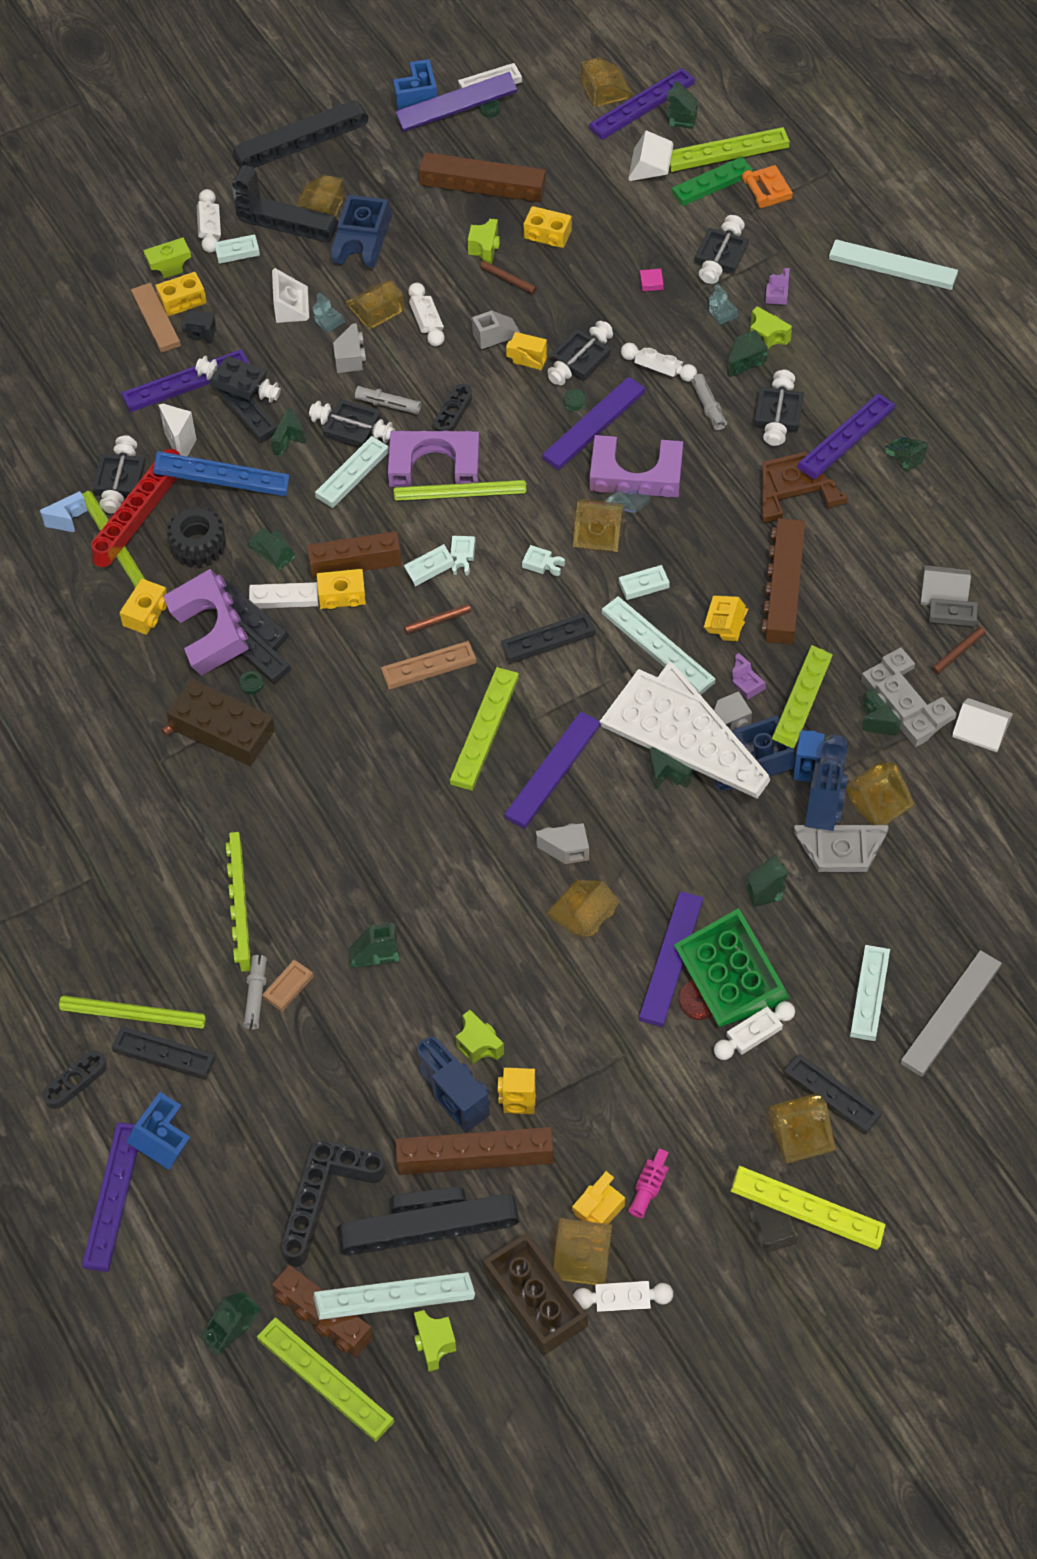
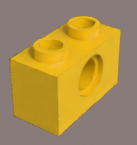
[317,569,366,609]
[120,579,167,635]

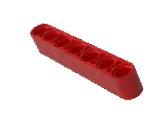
[92,449,180,567]

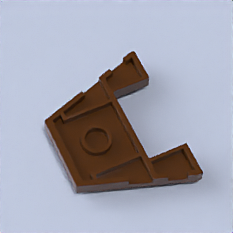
[762,452,847,523]

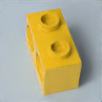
[524,206,572,248]
[156,272,207,316]
[498,1068,536,1114]

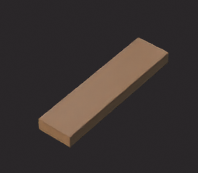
[131,283,181,353]
[381,641,476,690]

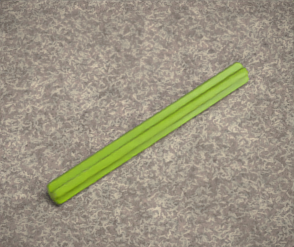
[394,480,526,501]
[82,491,145,588]
[59,996,206,1029]

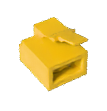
[506,332,547,370]
[704,596,749,641]
[572,1171,625,1234]

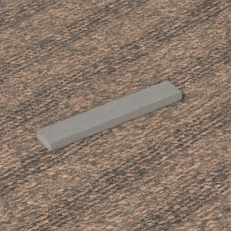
[901,950,1002,1077]

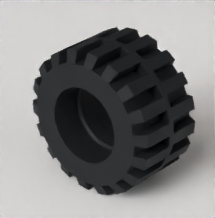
[167,506,226,567]

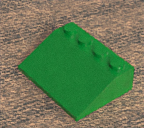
[674,908,790,1027]

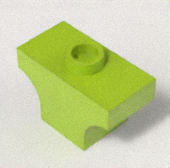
[468,219,500,264]
[144,238,191,279]
[749,306,792,351]
[456,1010,504,1064]
[414,1310,456,1372]

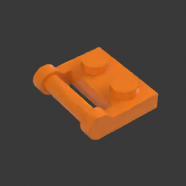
[742,165,793,208]

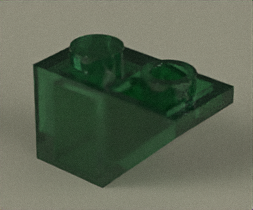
[666,81,698,129]
[727,330,768,377]
[746,855,787,907]
[349,923,400,968]
[199,1291,261,1355]

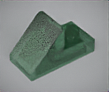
[271,408,306,456]
[884,436,928,472]
[247,528,296,571]
[862,688,901,736]
[649,746,692,789]

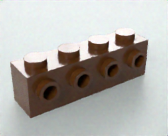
[307,531,402,579]
[272,1265,373,1358]

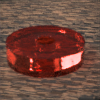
[679,980,713,1020]

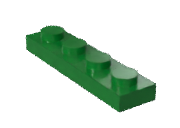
[672,157,753,207]

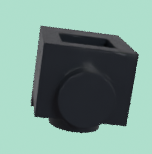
[182,310,217,344]

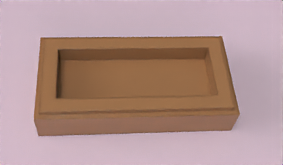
[262,960,314,1012]

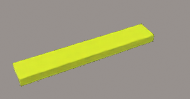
[731,1166,885,1250]

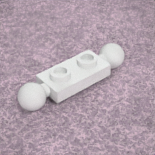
[197,189,221,253]
[408,283,444,346]
[621,343,697,382]
[714,1001,795,1060]
[573,1281,673,1312]

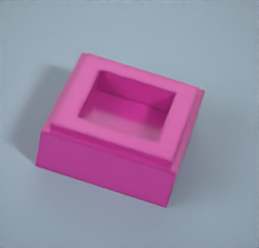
[640,269,663,291]

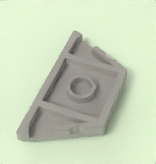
[794,825,888,872]

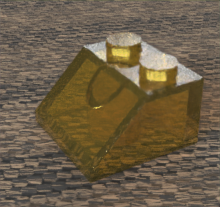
[581,57,633,107]
[296,175,344,217]
[346,280,405,329]
[573,499,625,552]
[846,761,915,825]
[546,880,620,937]
[769,1093,836,1164]
[554,1218,612,1285]

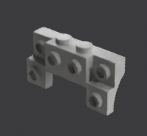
[861,647,957,747]

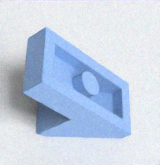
[40,491,87,532]

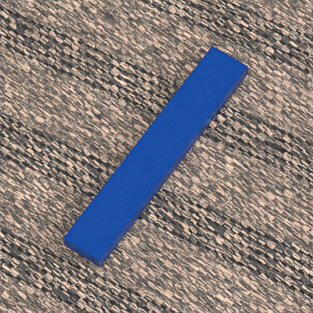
[153,451,289,496]

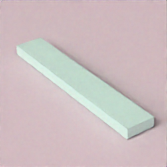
[829,240,958,290]
[602,596,715,695]
[313,1272,475,1320]

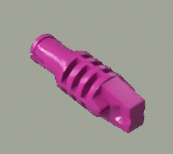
[628,1148,669,1218]

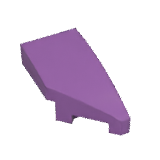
[766,268,790,305]
[732,653,766,700]

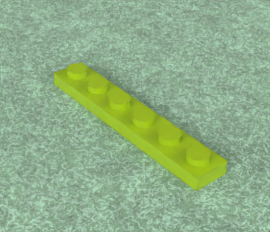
[669,127,790,172]
[772,645,833,749]
[450,667,519,791]
[226,832,251,972]
[257,1317,394,1442]

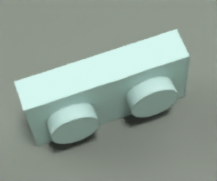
[214,235,260,263]
[404,544,455,586]
[619,565,670,600]

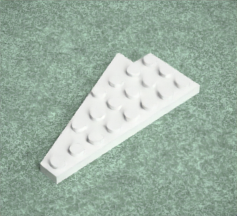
[599,661,770,799]

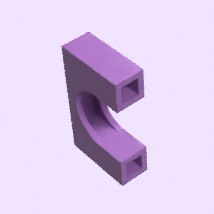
[388,431,480,487]
[590,435,683,497]
[164,569,249,676]

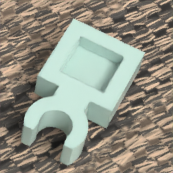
[450,536,476,575]
[522,545,565,576]

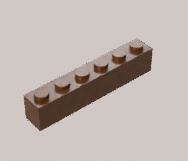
[419,152,546,202]
[762,518,805,645]
[396,1127,553,1175]

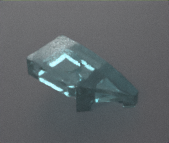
[709,284,739,325]
[313,293,345,333]
[605,490,651,513]

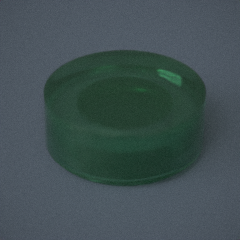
[480,100,500,118]
[564,389,586,411]
[239,671,263,695]

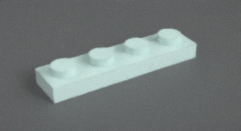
[315,436,389,508]
[850,945,890,1041]

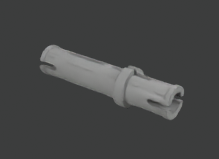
[691,374,727,430]
[355,386,421,415]
[243,955,267,1029]

